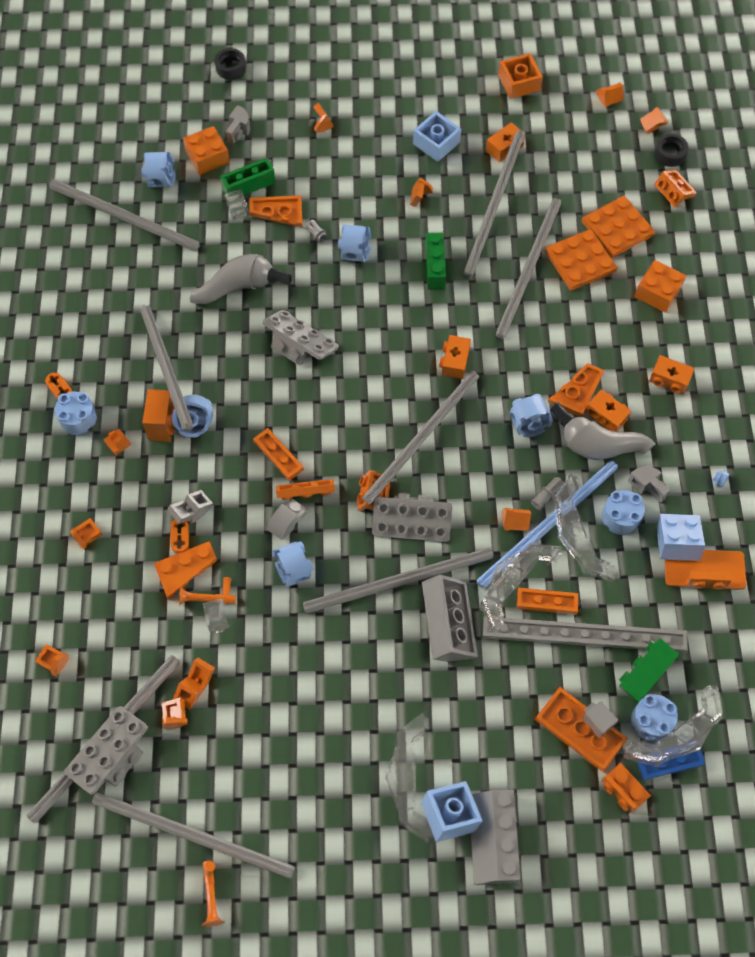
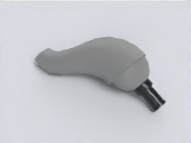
[190,254,292,304]
[550,402,655,460]

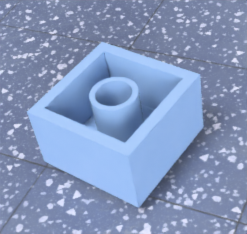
[413,111,461,162]
[656,514,705,561]
[421,781,482,842]

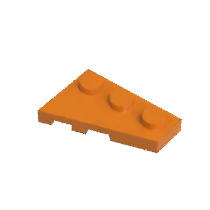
[249,195,303,228]
[548,363,604,417]
[154,541,217,600]

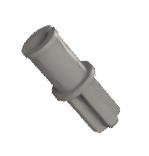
[531,477,564,510]

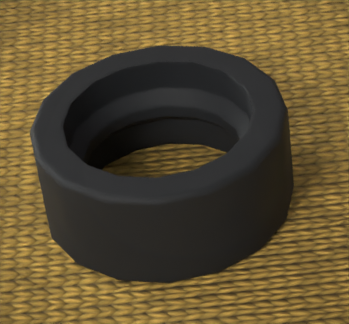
[214,48,246,80]
[654,133,689,167]

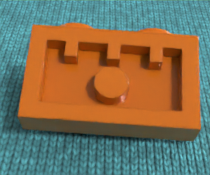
[654,169,697,207]
[357,470,391,511]
[601,763,651,814]

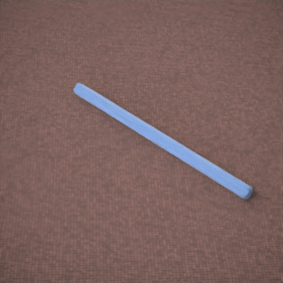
[477,461,618,589]

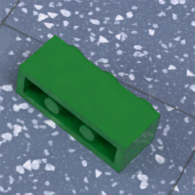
[220,158,276,201]
[425,232,446,289]
[619,638,679,703]

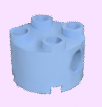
[142,152,176,188]
[338,224,371,262]
[55,392,97,435]
[510,394,553,438]
[172,395,213,437]
[602,490,645,535]
[273,541,313,587]
[631,694,678,742]

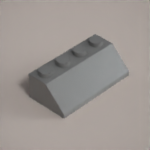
[422,574,478,662]
[471,789,521,885]

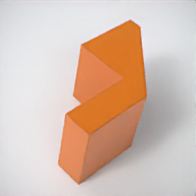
[173,658,215,710]

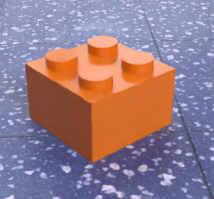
[498,53,543,99]
[183,126,230,175]
[634,260,687,313]
[142,389,176,442]

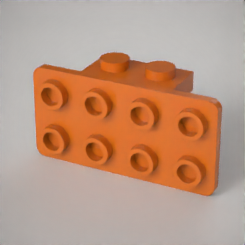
[664,550,746,590]

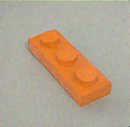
[253,428,304,481]
[276,479,335,500]
[516,587,578,615]

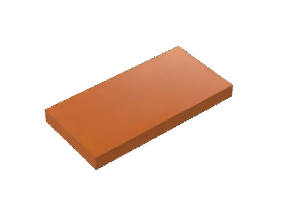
[535,687,628,772]

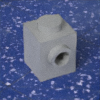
[582,701,618,738]

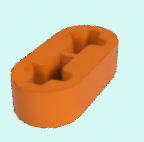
[45,373,72,400]
[170,519,190,554]

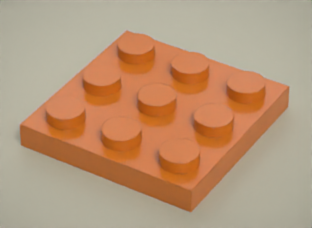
[581,196,655,258]
[545,229,617,291]

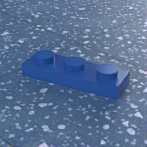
[636,743,705,781]

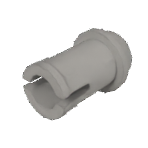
[306,220,327,242]

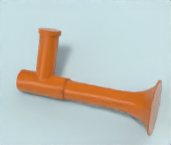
[179,577,236,607]
[202,861,225,927]

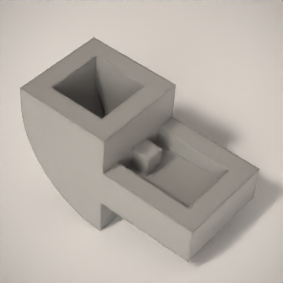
[226,105,250,145]
[628,466,670,503]
[167,490,213,524]
[267,499,308,540]

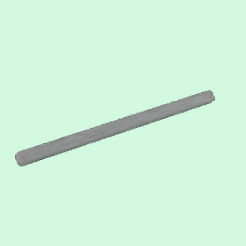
[464,130,525,277]
[49,179,200,251]
[496,198,561,339]
[140,305,193,431]
[363,371,479,504]
[303,548,493,613]
[27,655,180,823]
[92,793,295,878]

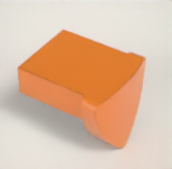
[596,83,624,108]
[313,103,334,133]
[640,107,668,134]
[410,178,433,207]
[502,508,531,531]
[70,518,102,549]
[35,644,69,676]
[162,698,187,729]

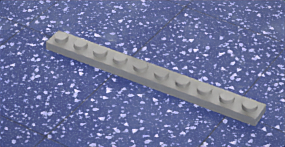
[482,616,688,653]

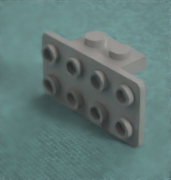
[263,310,339,366]
[372,493,452,542]
[64,706,148,795]

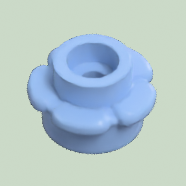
[713,469,730,487]

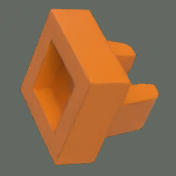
[103,429,131,456]

